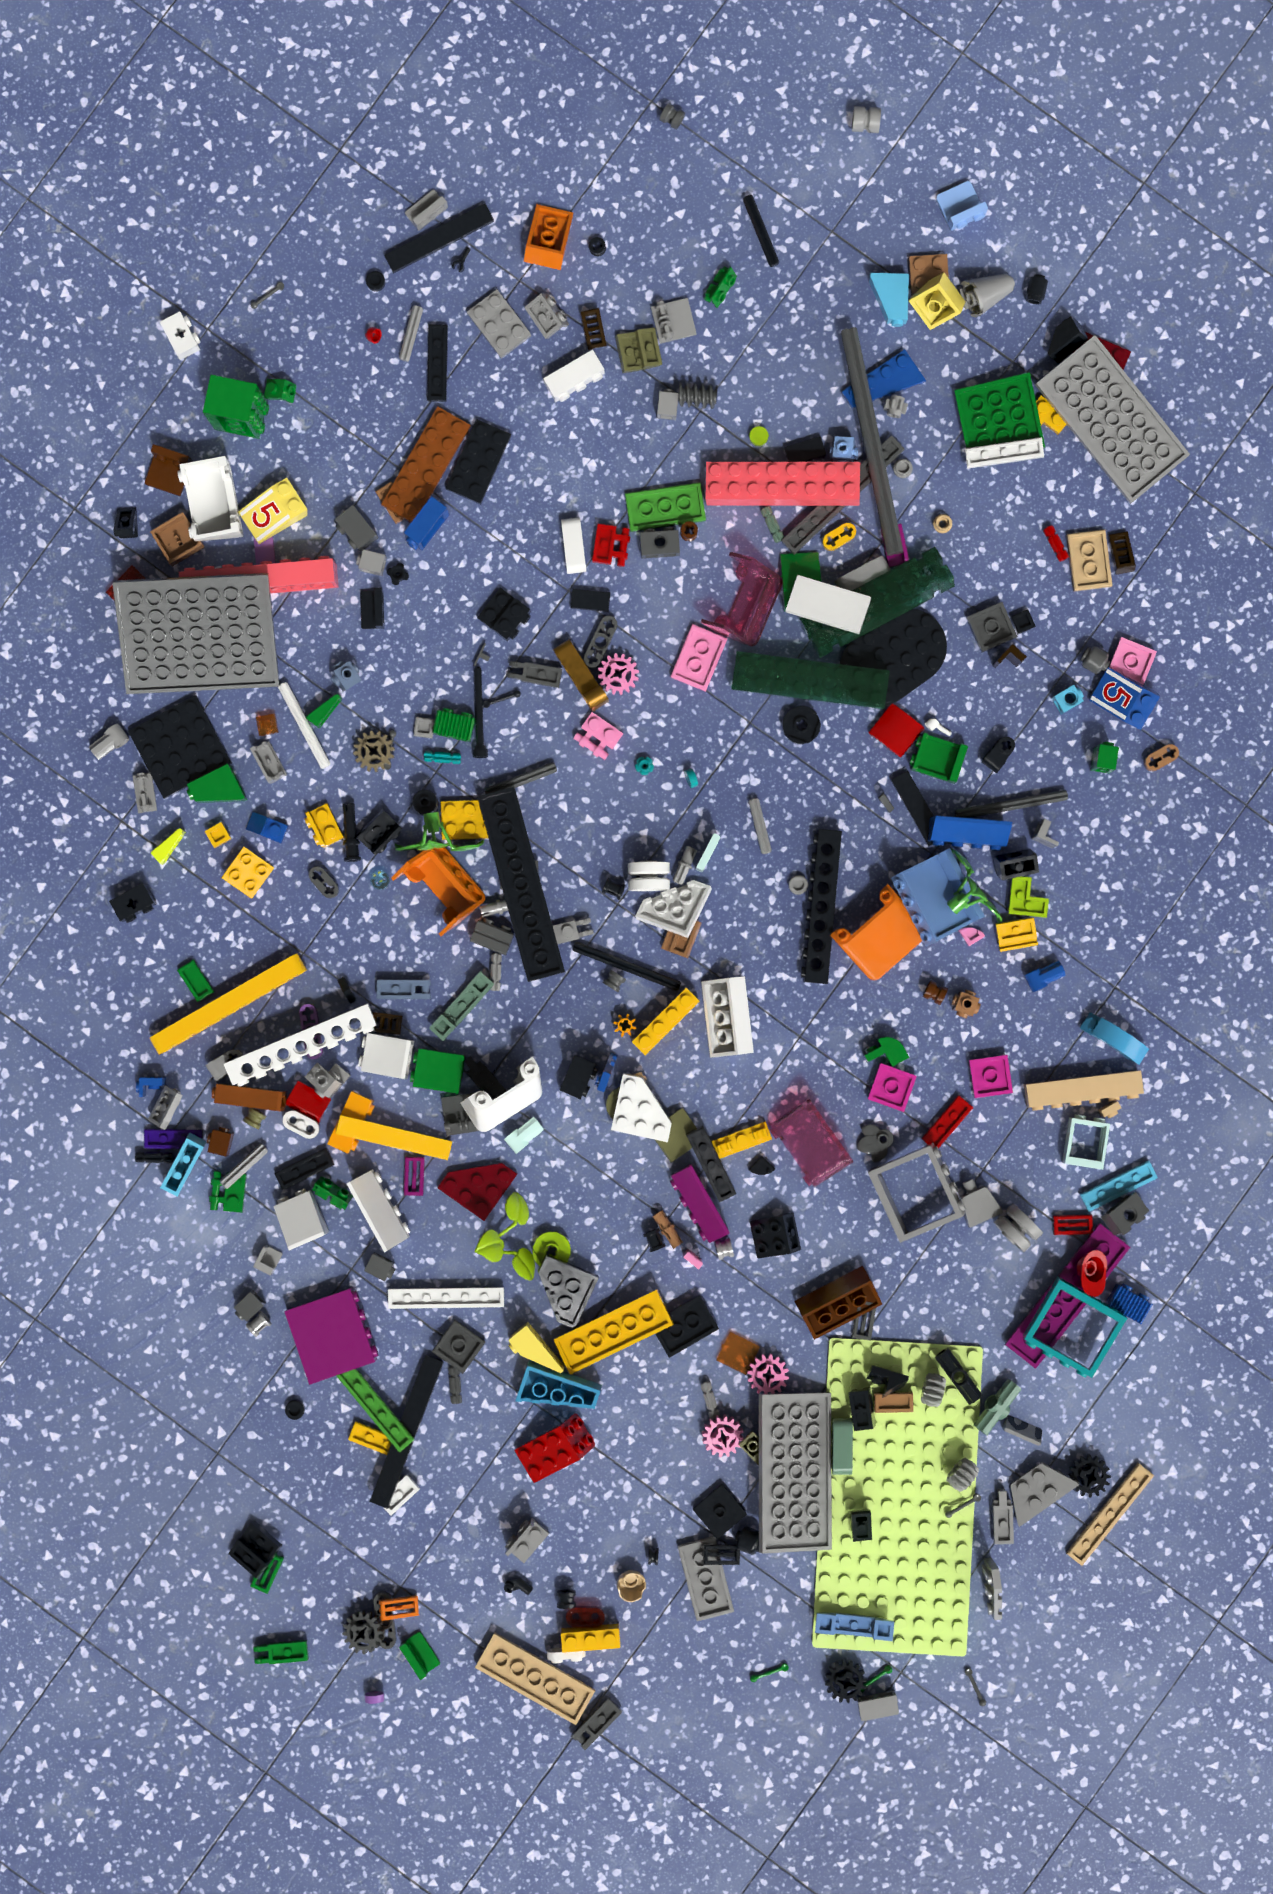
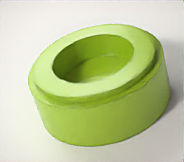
[749,426,769,447]

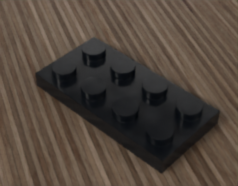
[446,419,512,505]

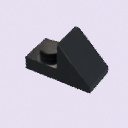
[113,508,138,539]
[866,1365,909,1398]
[850,1509,872,1542]

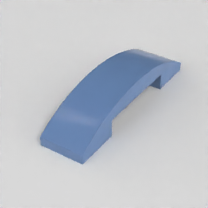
[815,1613,894,1641]

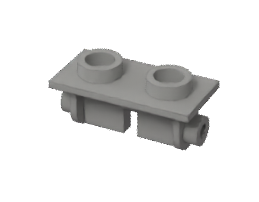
[133,773,157,814]

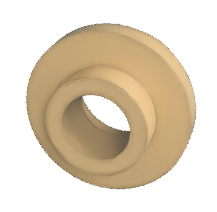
[933,514,952,534]

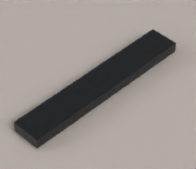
[384,203,494,274]

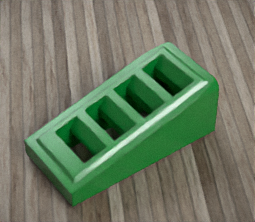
[305,694,342,728]

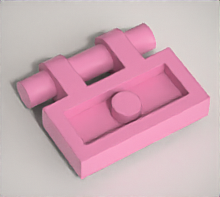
[573,712,623,760]

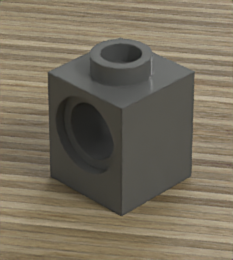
[364,1252,396,1281]
[234,1290,266,1321]

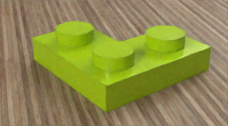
[1008,876,1049,918]

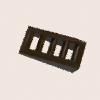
[580,308,607,350]
[1109,531,1136,575]
[372,1012,403,1035]

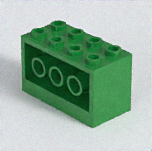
[203,375,269,439]

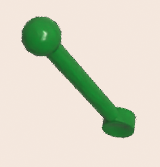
[750,1663,789,1682]
[861,1665,893,1692]

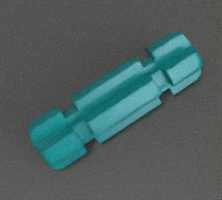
[424,751,461,764]

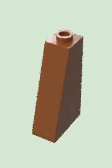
[212,1083,288,1111]

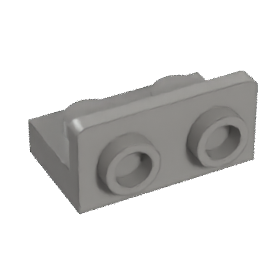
[524,293,569,339]
[148,1085,183,1130]

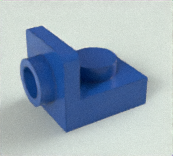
[136,1077,166,1097]

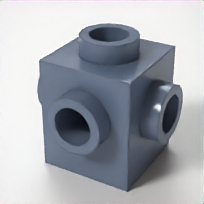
[330,660,362,692]

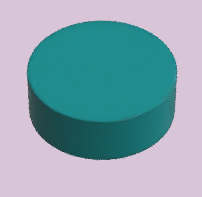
[684,768,698,788]

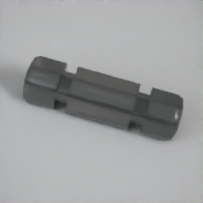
[448,1366,462,1404]

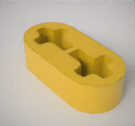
[822,523,856,551]

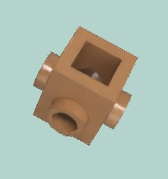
[951,989,981,1019]

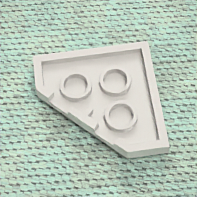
[635,880,712,938]
[611,1073,672,1142]

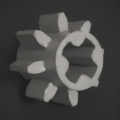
[883,395,908,418]

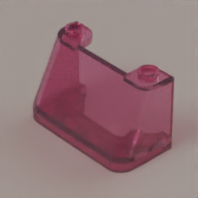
[769,1098,853,1188]

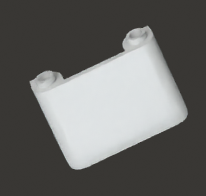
[178,456,243,541]
[461,1057,542,1132]

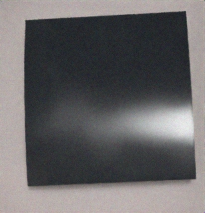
[228,1521,282,1578]

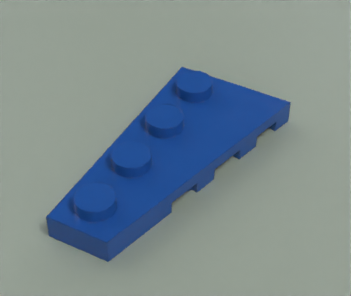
[841,350,926,409]

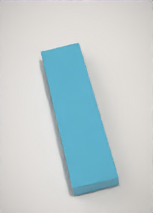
[1079,1161,1158,1212]

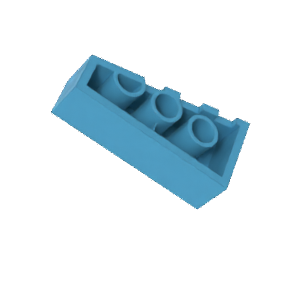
[515,1360,602,1409]

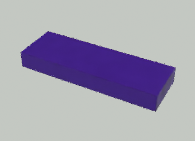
[144,1129,203,1149]

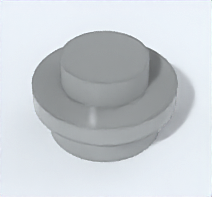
[893,459,913,478]

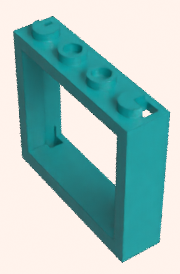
[1023,1276,1128,1378]

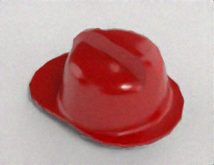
[1077,1250,1107,1297]

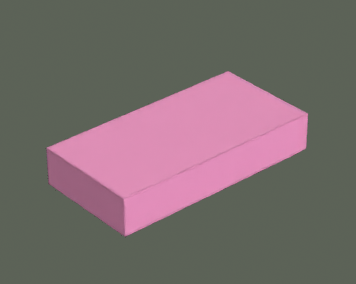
[683,1249,703,1269]

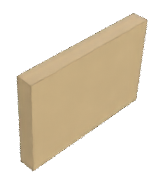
[1066,530,1112,592]

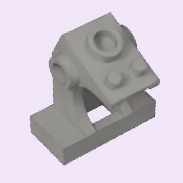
[305,1062,351,1098]

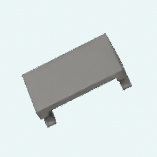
[250,741,287,784]

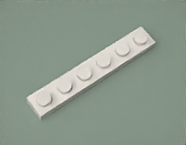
[388,1287,504,1309]

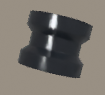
[557,1589,576,1609]

